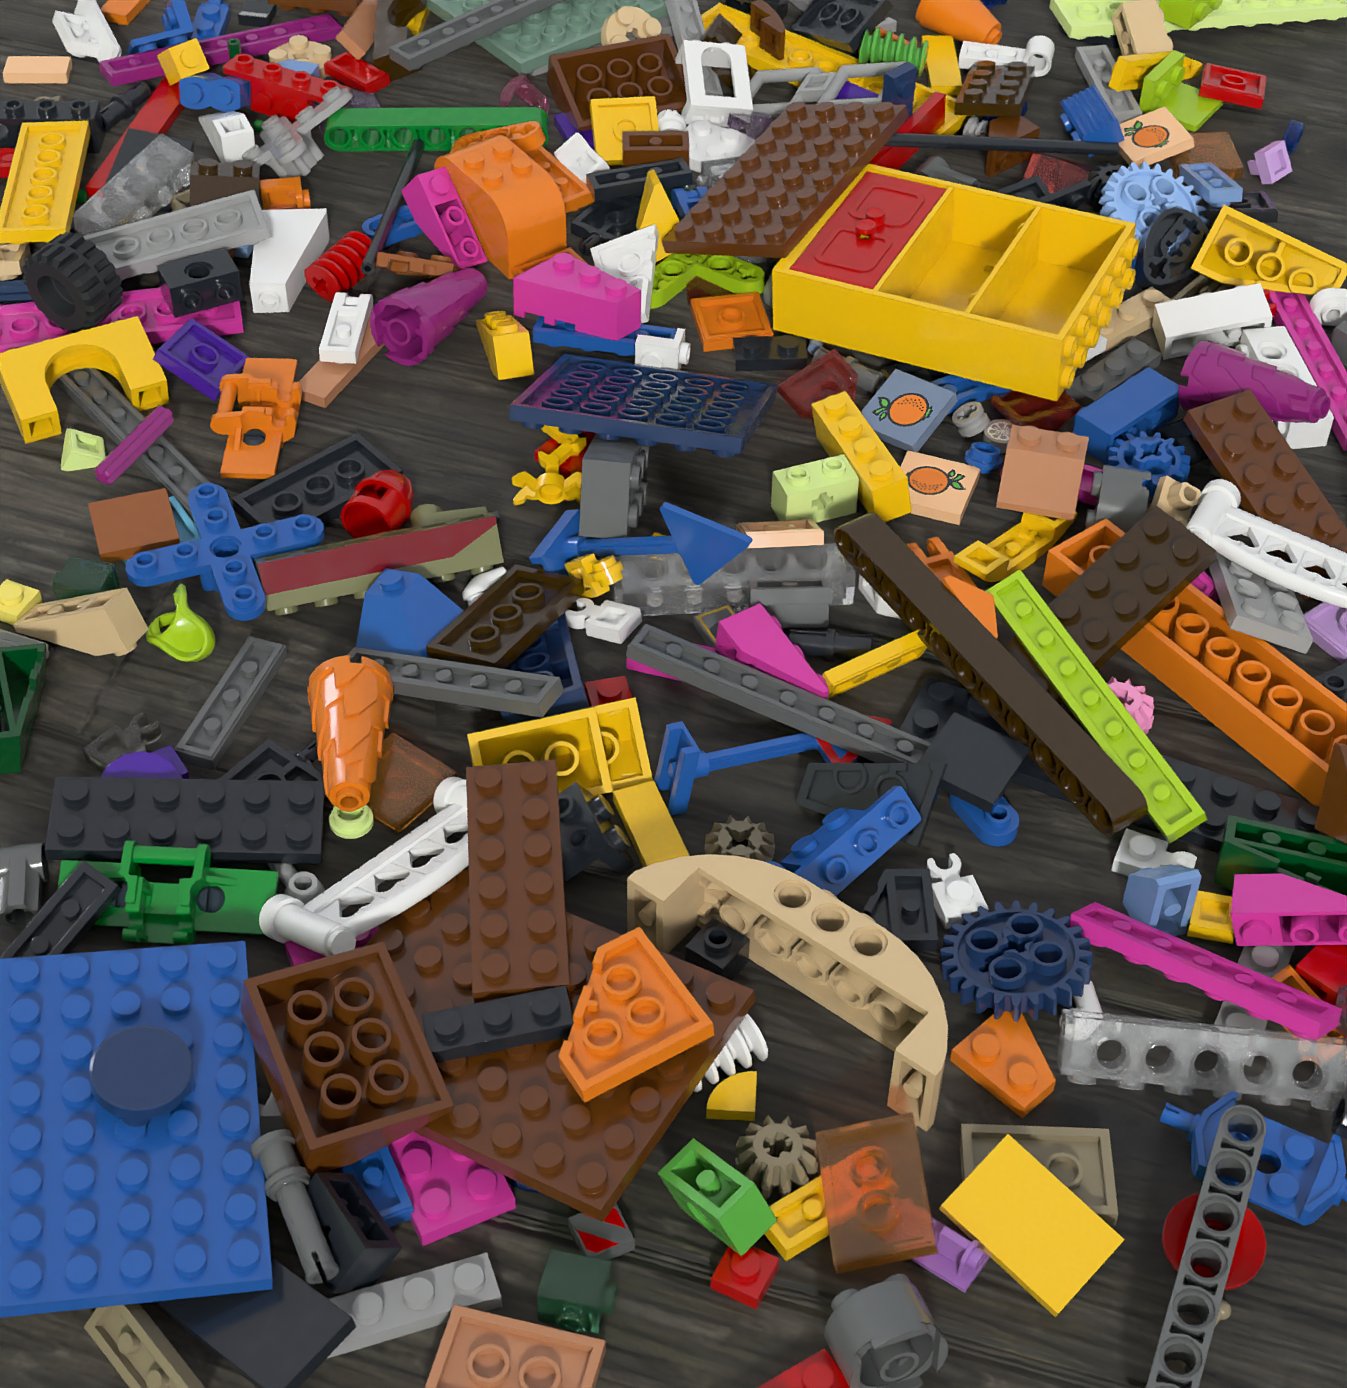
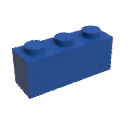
[1073,367,1180,464]

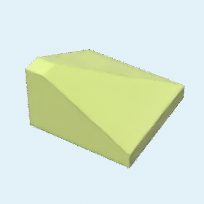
[61,428,106,472]

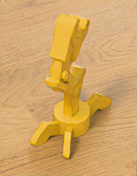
[512,425,586,506]

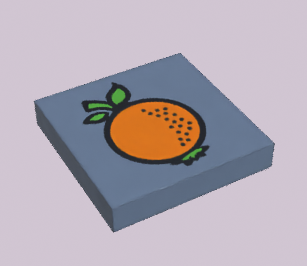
[861,369,958,452]

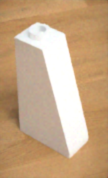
[250,208,330,313]

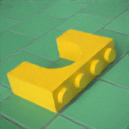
[0,316,169,444]

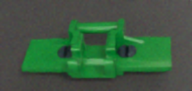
[57,840,279,945]

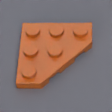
[558,927,714,1103]

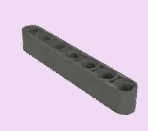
[1145,1105,1266,1388]

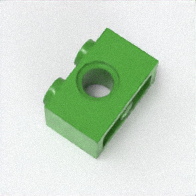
[658,1138,777,1256]

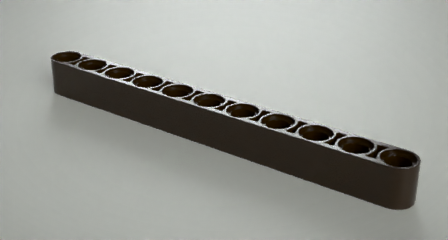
[834,512,1148,836]

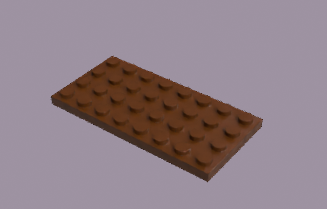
[662,102,909,258]

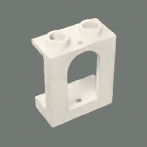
[675,40,753,129]

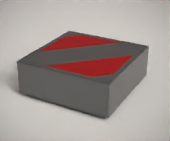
[568,1204,635,1268]

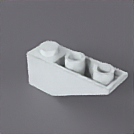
[199,111,255,163]

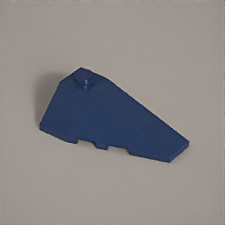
[500,614,590,724]

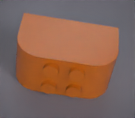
[434,135,567,280]

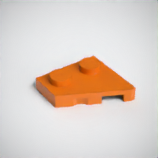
[950,1011,1056,1119]

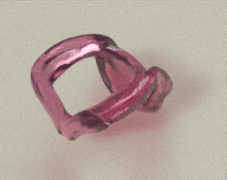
[498,72,549,113]

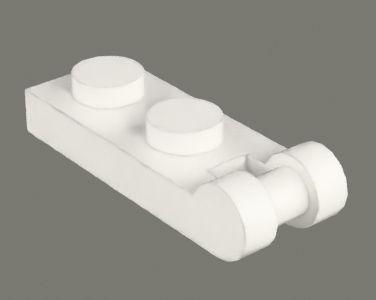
[319,292,373,364]

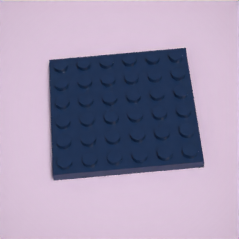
[509,354,778,457]

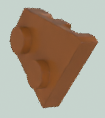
[376,251,461,279]

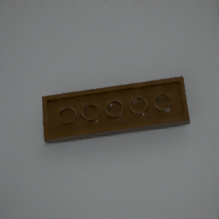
[1004,505,1217,705]

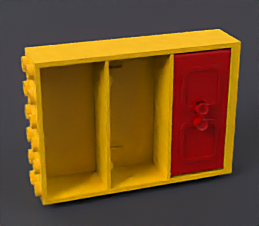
[772,164,1139,401]

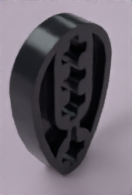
[1135,208,1209,291]

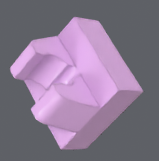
[1247,140,1292,184]

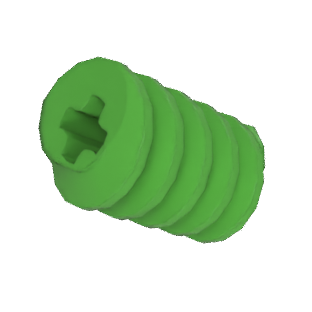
[858,27,929,78]

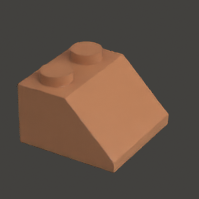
[996,425,1089,520]

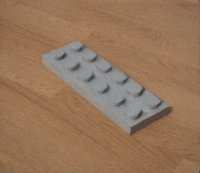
[83,190,271,281]

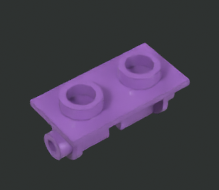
[878,1199,990,1293]

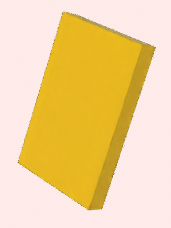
[939,1134,1125,1317]

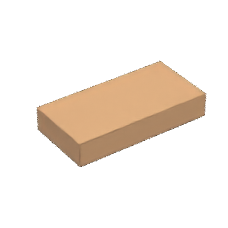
[3,56,73,83]

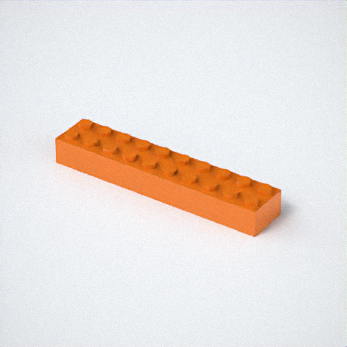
[1042,519,1347,807]

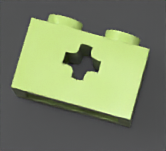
[771,454,859,523]

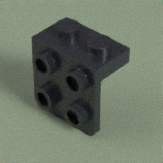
[559,782,634,883]

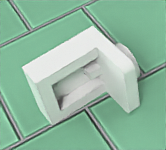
[554,133,611,185]
[635,328,691,370]

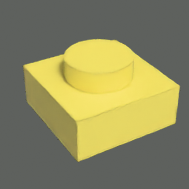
[0,579,43,625]

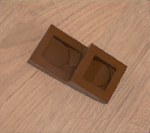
[750,0,785,61]

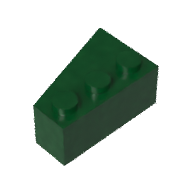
[0,643,47,774]
[1214,815,1347,896]

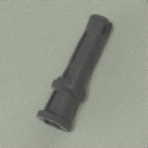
[250,1129,339,1285]

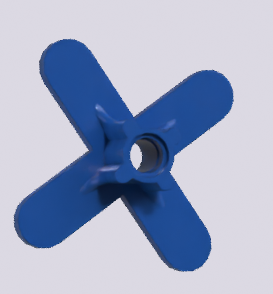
[126,483,325,621]

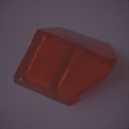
[1022,152,1092,193]
[990,391,1081,431]

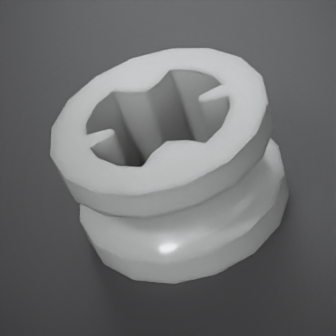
[962,116,989,137]
[952,402,990,437]

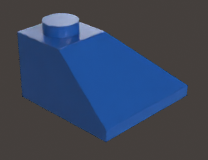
[356,568,464,658]

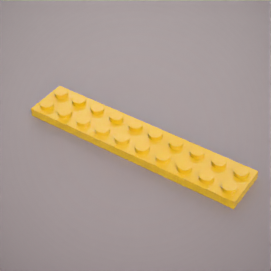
[701,3,971,135]

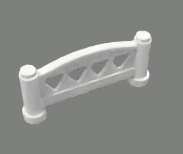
[1186,479,1347,609]
[259,777,469,957]

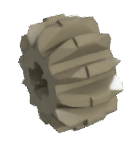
[735,1115,818,1201]

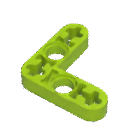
[650,253,764,309]

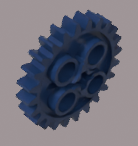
[940,900,1093,1022]

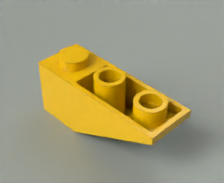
[476,311,534,380]

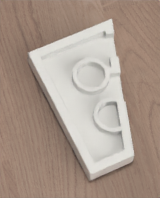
[590,224,659,324]

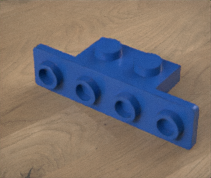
[780,786,921,896]

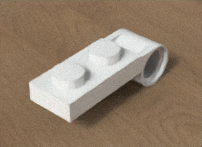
[958,35,1055,77]

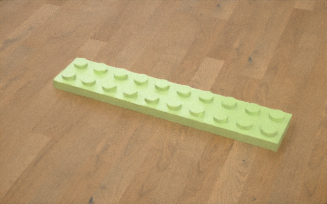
[1049,0,1347,39]

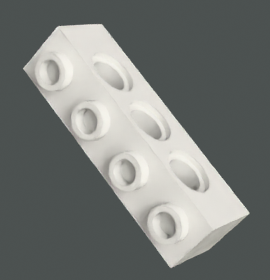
[1235,326,1334,449]

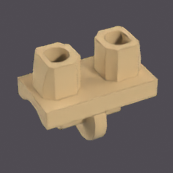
[1145,475,1201,527]

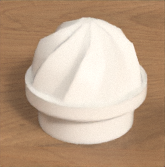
[657,109,686,131]

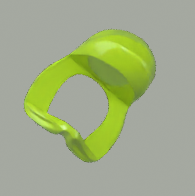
[146,583,216,662]

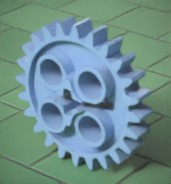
[1099,162,1207,256]

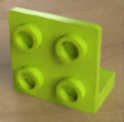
[1139,50,1223,131]

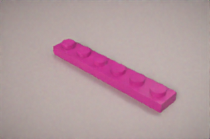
[1070,902,1342,1040]

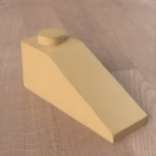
[13,588,149,656]

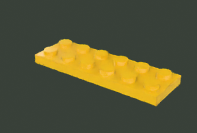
[0,121,91,245]

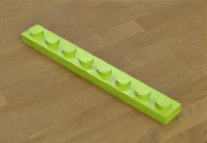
[985,569,1207,844]

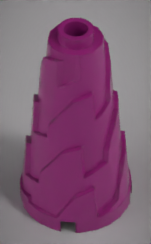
[370,268,488,366]
[1178,340,1331,423]

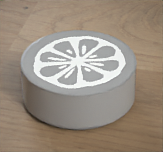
[983,419,1017,453]

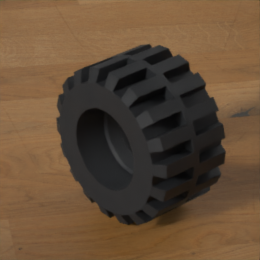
[23,232,123,333]

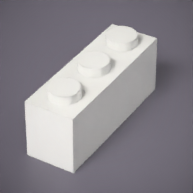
[1152,283,1273,359]

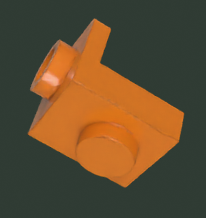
[259,176,311,210]

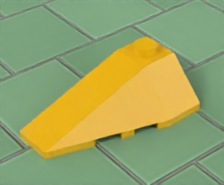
[1191,205,1347,296]

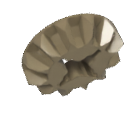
[705,816,775,861]

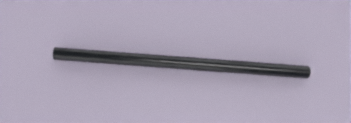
[884,133,1120,156]
[360,139,425,275]

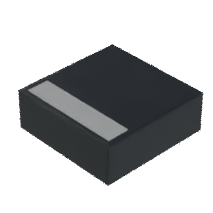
[238,0,277,27]

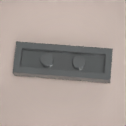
[1065,338,1162,407]

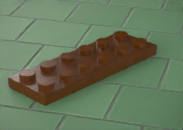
[1183,389,1347,601]
[466,759,571,1003]

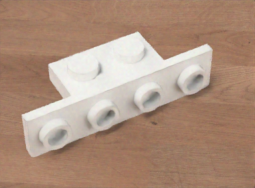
[52,0,121,62]

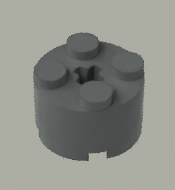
[1084,465,1151,533]
[824,1274,948,1388]

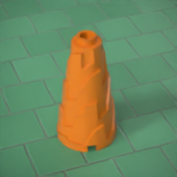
[307,655,394,812]

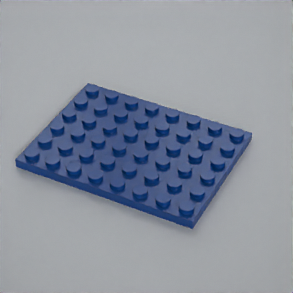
[0,941,272,1318]

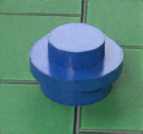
[964,442,1002,474]

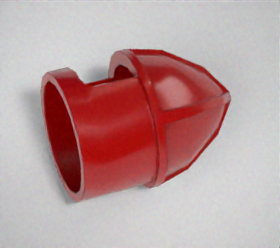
[340,470,414,539]

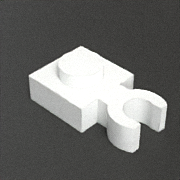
[565,598,642,644]
[1111,829,1197,876]
[926,853,989,929]

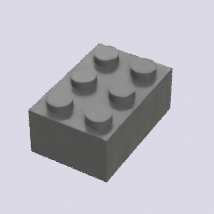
[579,433,650,538]

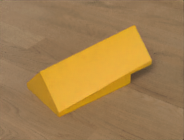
[467,697,653,796]

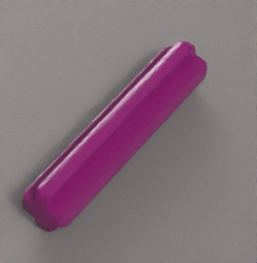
[94,406,174,485]

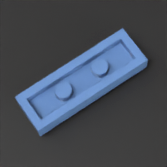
[1179,163,1243,208]

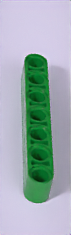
[324,107,549,151]

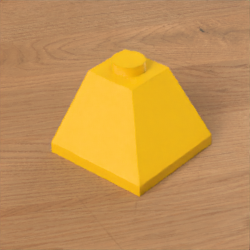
[636,169,680,262]

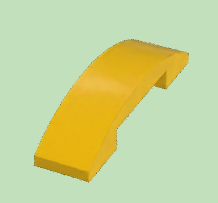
[953,512,1077,582]

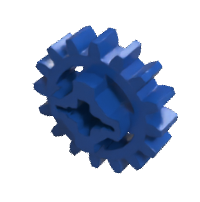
[1106,431,1191,498]

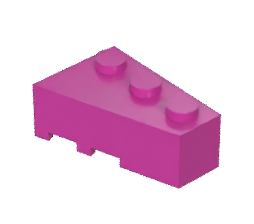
[513,252,642,341]

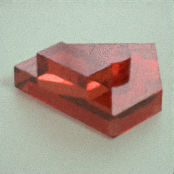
[777,349,858,419]

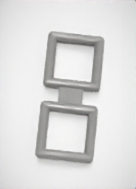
[749,61,905,118]

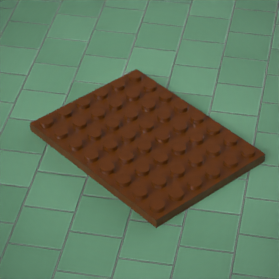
[364,869,755,1222]

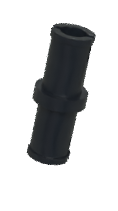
[101,81,152,132]
[789,629,873,662]

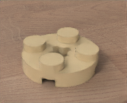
[601,6,662,46]
[268,35,332,79]

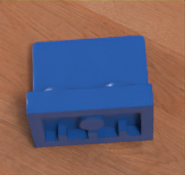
[126,0,194,55]

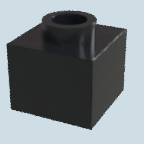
[685,917,750,980]

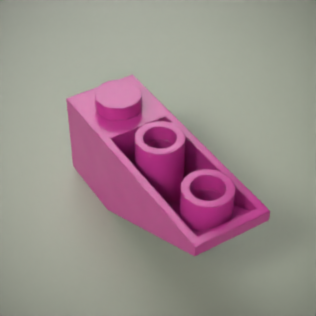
[401,167,488,270]
[715,603,829,699]
[1231,873,1347,946]

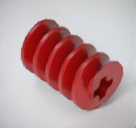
[304,231,371,302]

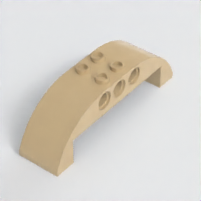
[627,854,948,1131]

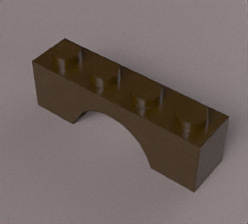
[371,0,426,82]

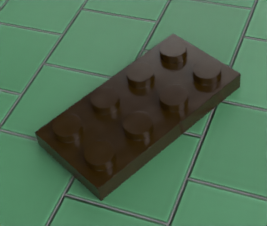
[955,61,1035,117]
[426,564,585,669]

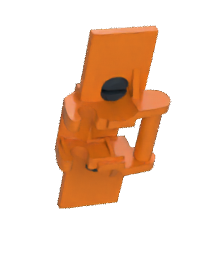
[210,358,302,480]

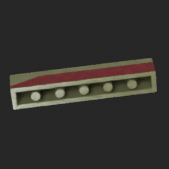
[254,512,504,615]

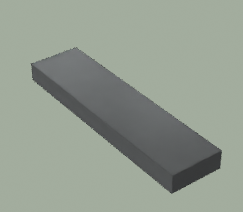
[174,636,288,770]

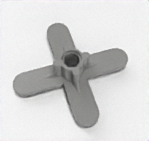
[241,86,352,178]

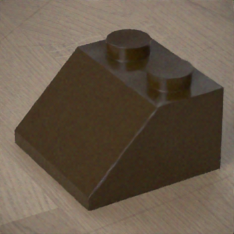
[190,158,260,207]

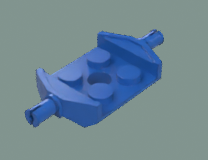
[1159,1091,1347,1226]

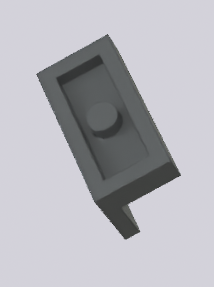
[748,578,833,628]

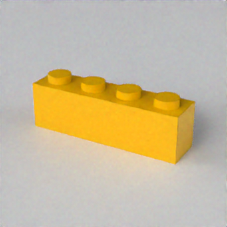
[811,391,912,522]

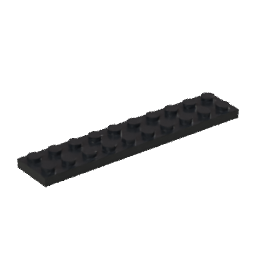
[899,677,1328,853]

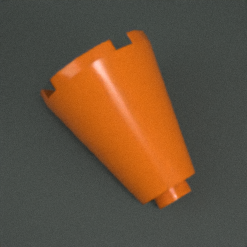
[915,0,1002,45]

